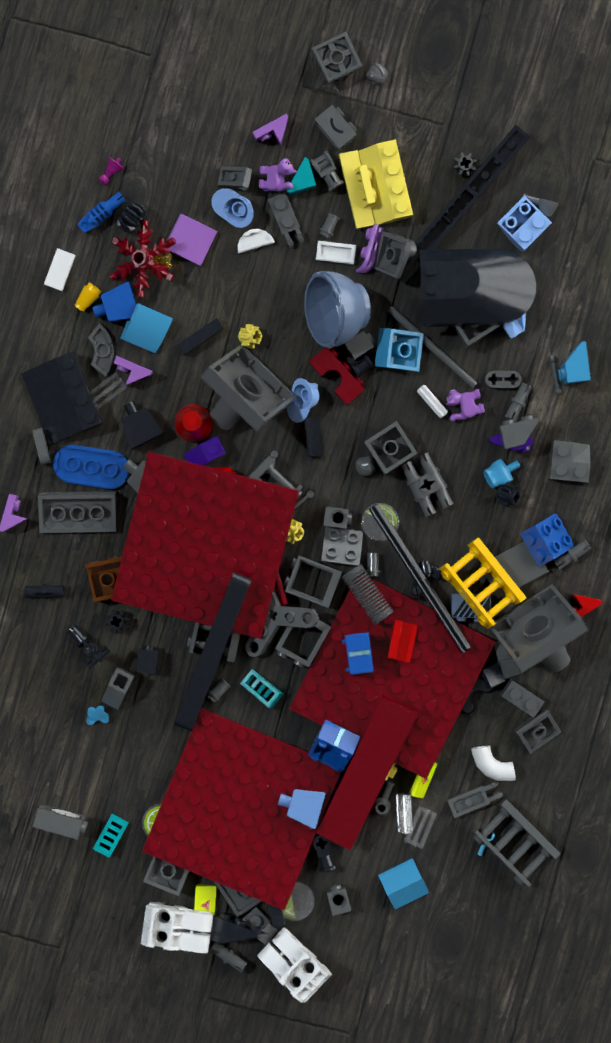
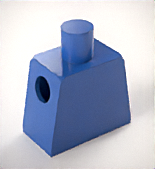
[93,282,136,323]

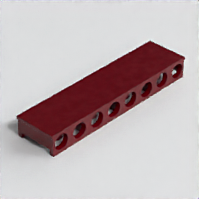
[316,695,418,850]

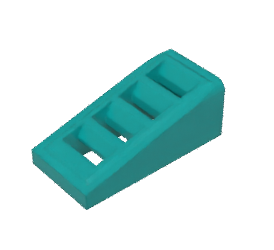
[240,669,283,708]
[93,813,129,858]

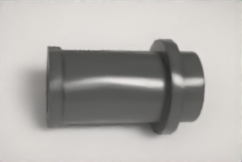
[319,213,339,239]
[365,553,380,577]
[207,678,231,703]

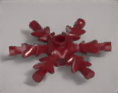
[109,220,176,298]

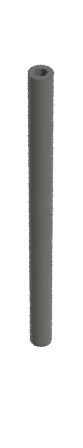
[387,306,478,388]

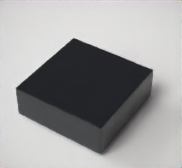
[480,663,505,689]

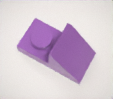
[253,114,288,146]
[114,356,153,386]
[0,494,28,532]

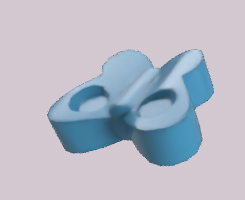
[87,706,109,725]

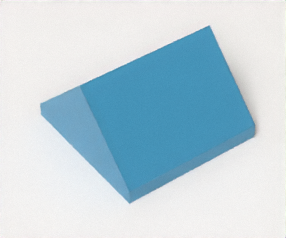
[378,858,429,909]

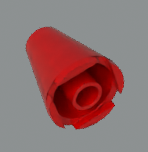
[175,404,213,442]

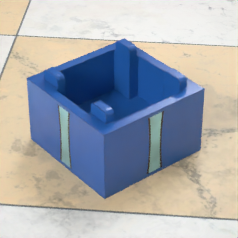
[342,633,373,675]
[307,720,360,772]

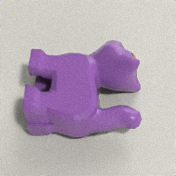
[259,159,297,192]
[446,389,485,421]

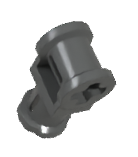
[309,150,344,192]

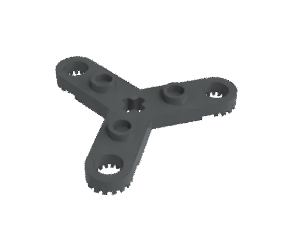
[245,590,319,657]

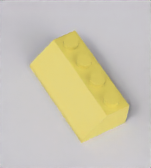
[358,139,413,225]

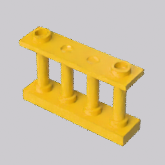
[439,537,527,629]

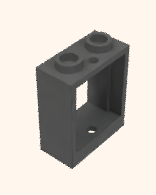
[283,556,342,608]
[275,613,331,668]

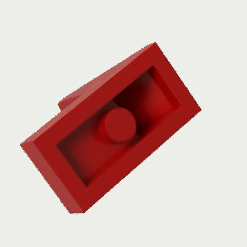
[572,594,602,617]

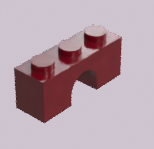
[309,348,365,406]

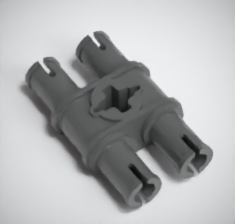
[400,452,454,517]

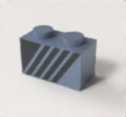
[450,594,491,622]

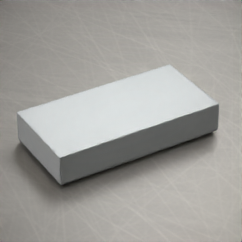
[316,241,356,265]
[44,248,76,292]

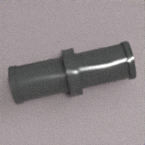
[504,383,532,422]
[553,539,592,570]
[209,942,248,973]

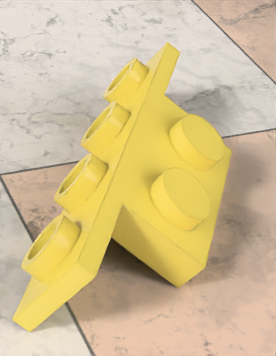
[339,150,376,229]

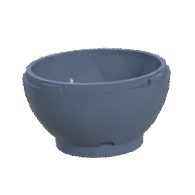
[304,271,371,349]

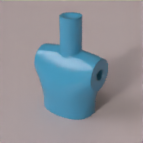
[483,459,520,488]

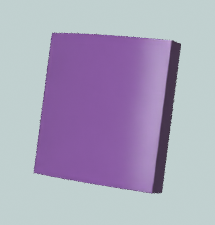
[167,214,217,266]

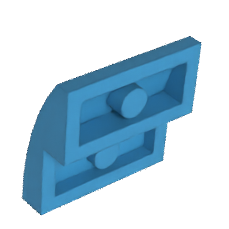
[120,304,173,353]

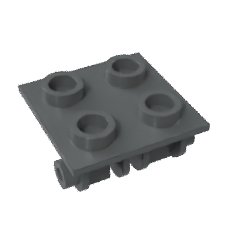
[321,526,363,566]

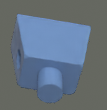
[278,789,325,829]

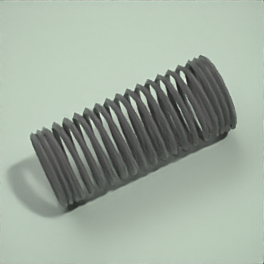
[342,564,394,625]

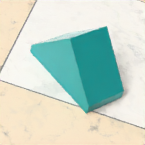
[287,157,316,195]

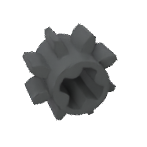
[453,152,477,177]

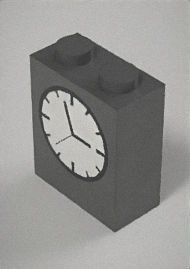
[33,804,88,840]

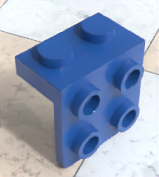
[520,514,574,567]

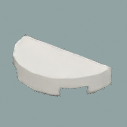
[238,229,275,254]

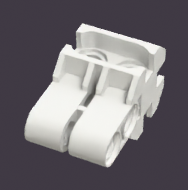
[141,902,213,953]
[257,927,332,1003]

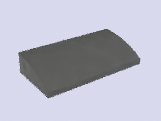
[38,491,117,533]

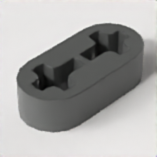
[484,371,522,389]
[33,428,51,465]

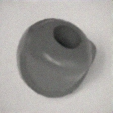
[366,63,388,85]
[355,456,376,476]

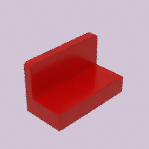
[388,620,418,663]

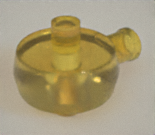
[154,253,173,269]

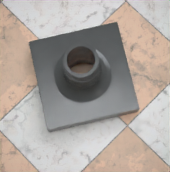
[201,345,296,431]
[490,584,588,673]

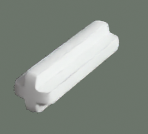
[417,385,448,418]

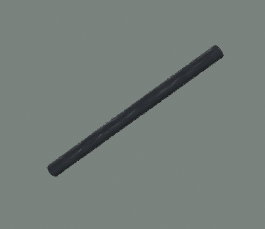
[369,504,471,653]

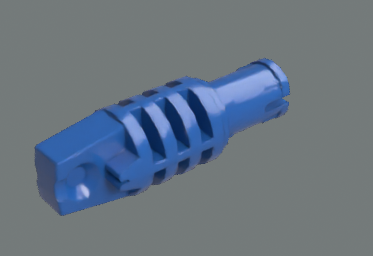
[77,191,126,233]

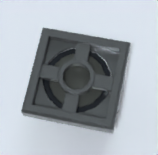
[311,32,363,84]

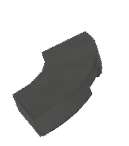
[88,323,114,377]

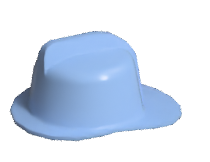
[212,189,253,228]
[287,378,319,423]

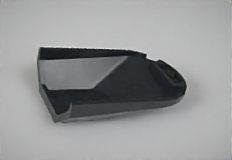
[419,249,536,327]

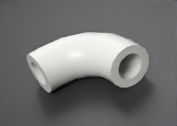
[471,745,516,781]

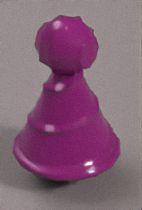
[99,157,124,185]

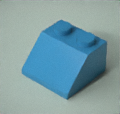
[375,328,424,372]
[558,341,591,385]

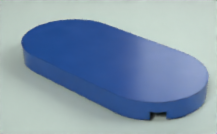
[53,445,129,489]

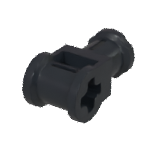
[312,833,336,872]

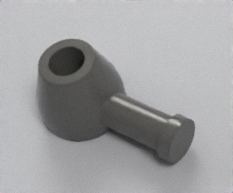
[523,193,558,217]
[372,780,395,816]

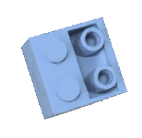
[497,195,552,253]

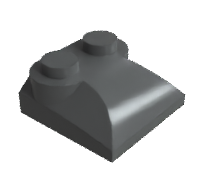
[373,231,416,279]
[143,856,189,896]

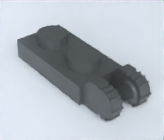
[268,192,305,248]
[447,781,503,818]

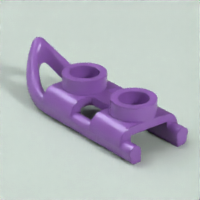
[356,224,383,273]

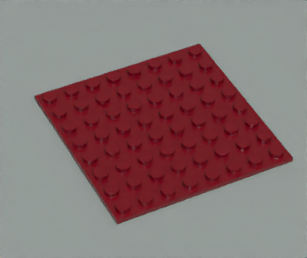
[111,451,299,639]
[289,574,495,779]
[142,708,340,911]

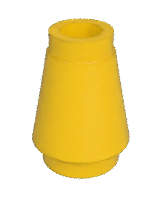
[75,282,101,312]

